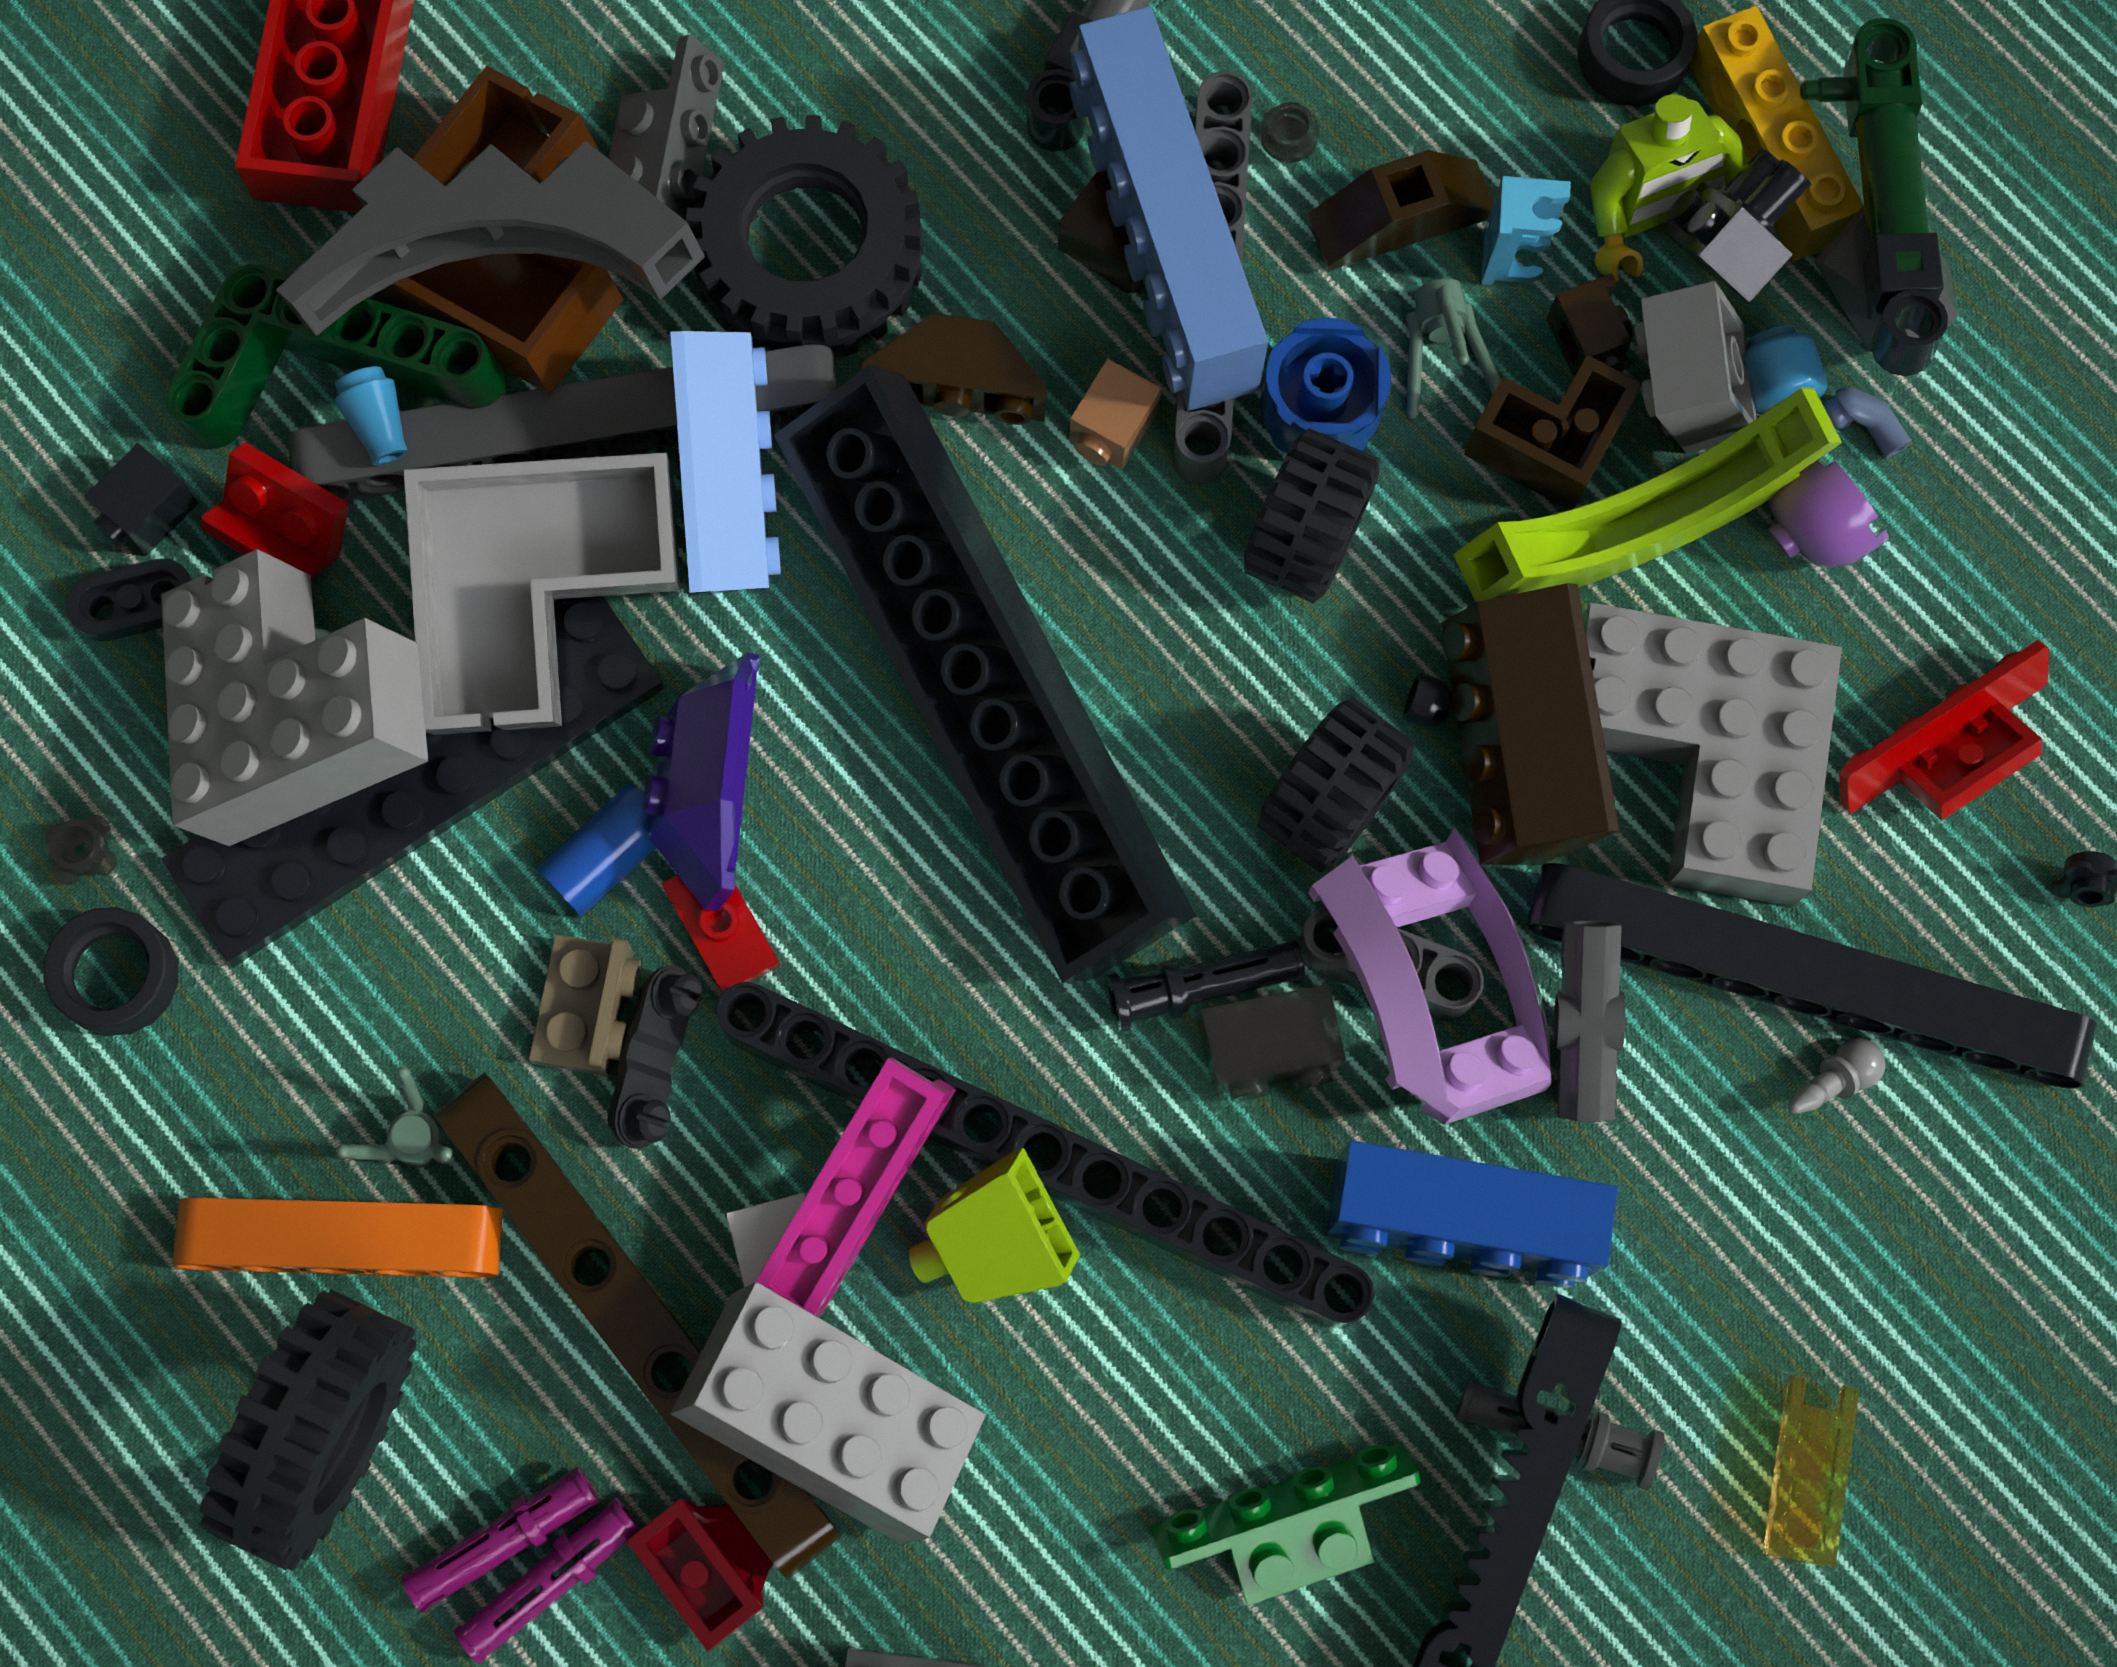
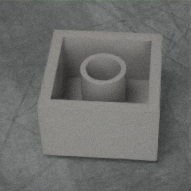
[1635,281,1757,453]

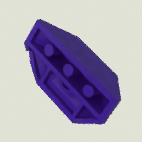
[643,652,760,912]

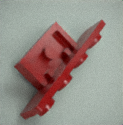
[1839,640,2049,821]

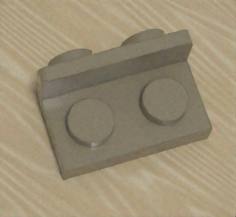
[529,934,641,1077]

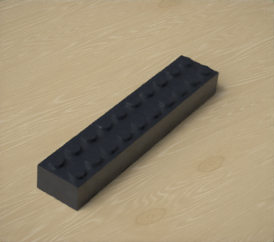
[774,365,1196,983]

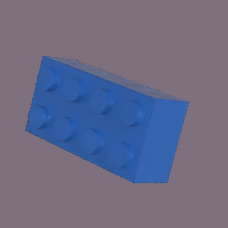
[1325,1140,1618,1288]

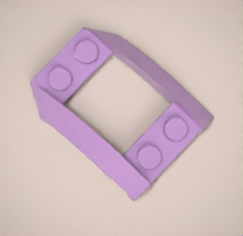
[1308,827,1551,1125]

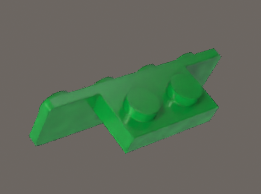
[1150,1443,1421,1606]

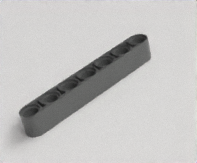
[1172,71,1252,484]

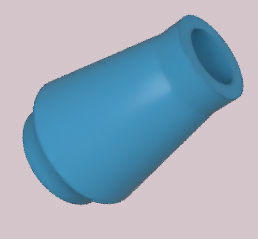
[334,366,409,466]

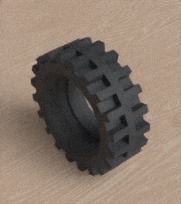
[686,115,923,357]
[199,1289,416,1571]

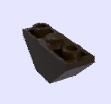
[1307,150,1493,271]
[861,313,1047,425]

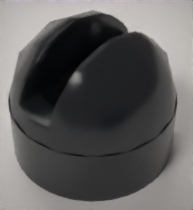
[1403,672,1453,727]

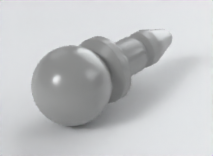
[1788,1038,1886,1114]

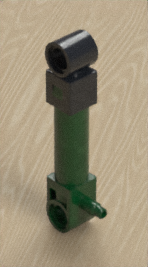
[1800,18,1948,376]

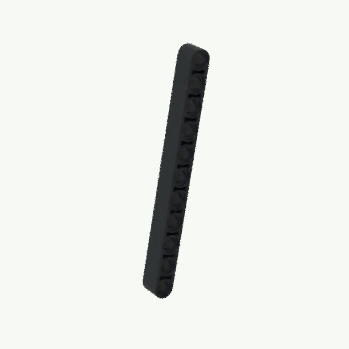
[716,982,1374,1329]

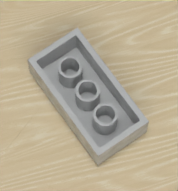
[670,1282,986,1544]

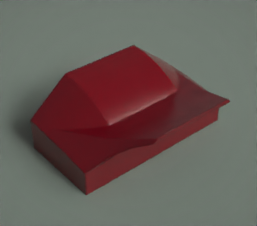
[626,1498,773,1652]

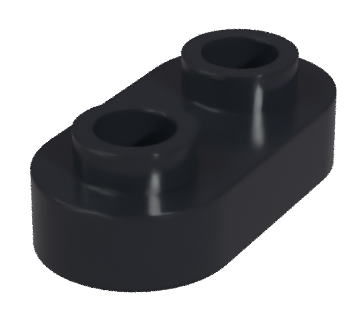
[66,558,193,642]

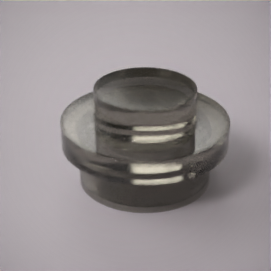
[1259,102,1320,163]

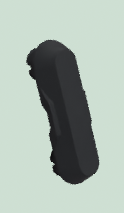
[607,965,703,1149]

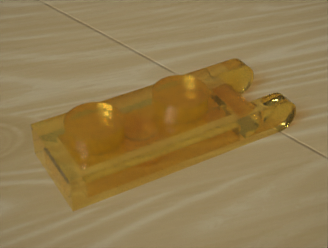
[1762,1374,1859,1568]

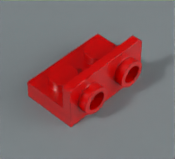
[201,442,349,581]

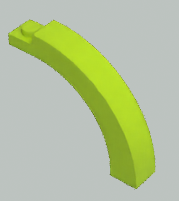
[1453,388,1842,602]

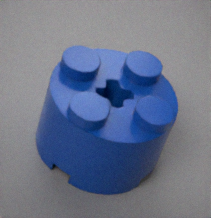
[1260,318,1391,453]

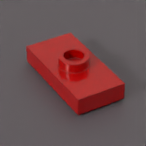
[661,875,780,994]

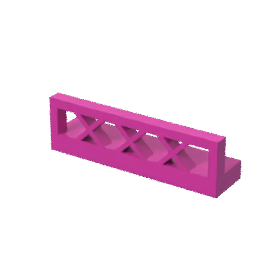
[755,1057,956,1318]

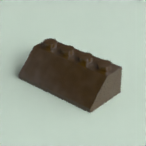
[1441,583,1620,865]

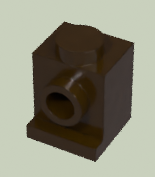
[1546,273,1633,377]

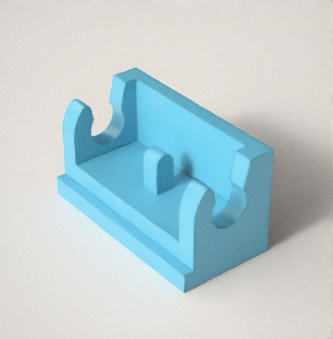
[1481,176,1571,286]

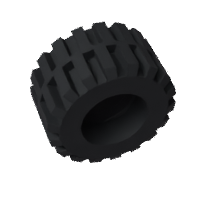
[1244,428,1380,604]
[1257,697,1415,873]

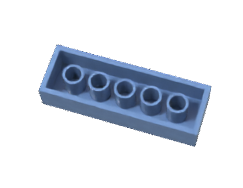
[1069,6,1268,411]

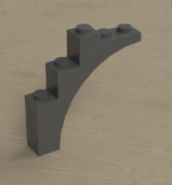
[276,141,705,336]

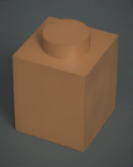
[1069,359,1161,470]

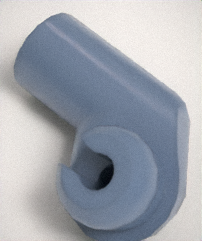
[1823,386,1912,459]

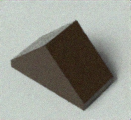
[1058,171,1141,294]

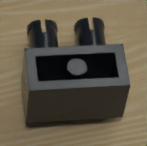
[1660,147,1811,302]

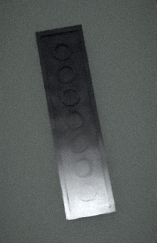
[161,596,665,968]

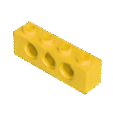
[1690,5,1863,262]

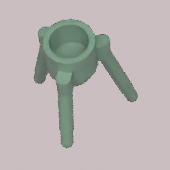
[1406,278,1501,419]
[336,1066,452,1168]

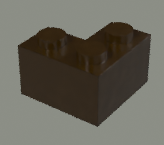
[1464,355,1642,510]

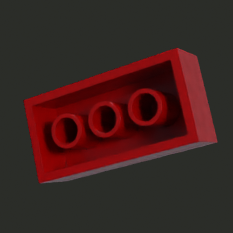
[235,0,414,213]

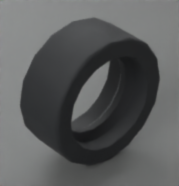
[1577,0,1698,107]
[43,907,178,1036]

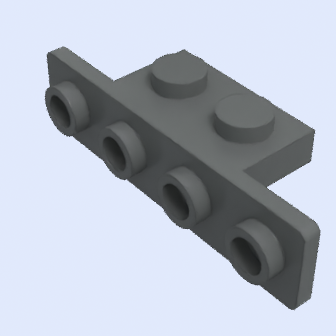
[608,34,723,221]

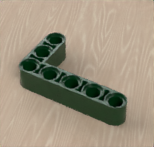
[165,264,507,449]

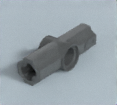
[1554,920,1625,1122]

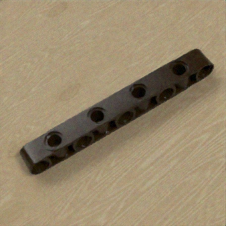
[432,1072,842,1580]

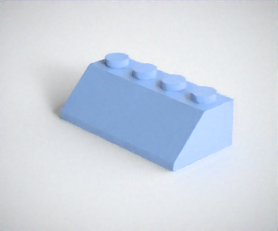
[670,331,781,593]

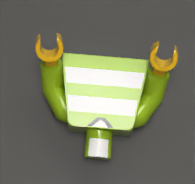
[1590,94,1750,282]

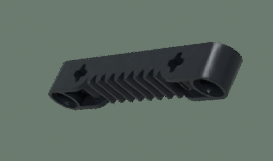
[1412,1294,1622,1667]

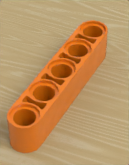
[172,1198,503,1278]

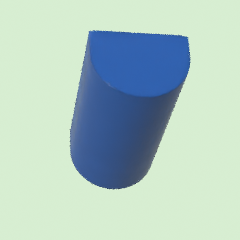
[535,782,656,918]

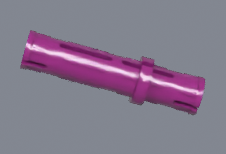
[401,1466,600,1613]
[454,1498,641,1664]

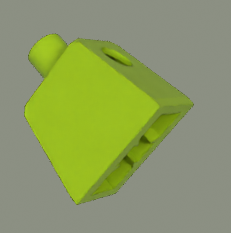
[909,1147,1080,1303]

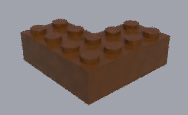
[374,66,624,395]

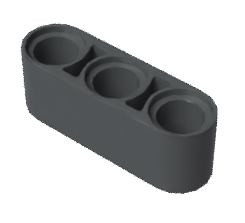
[1298,906,1484,1021]

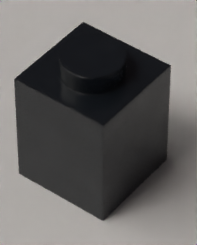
[84,443,199,556]

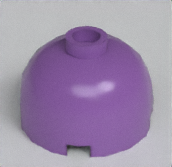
[1767,460,1889,568]

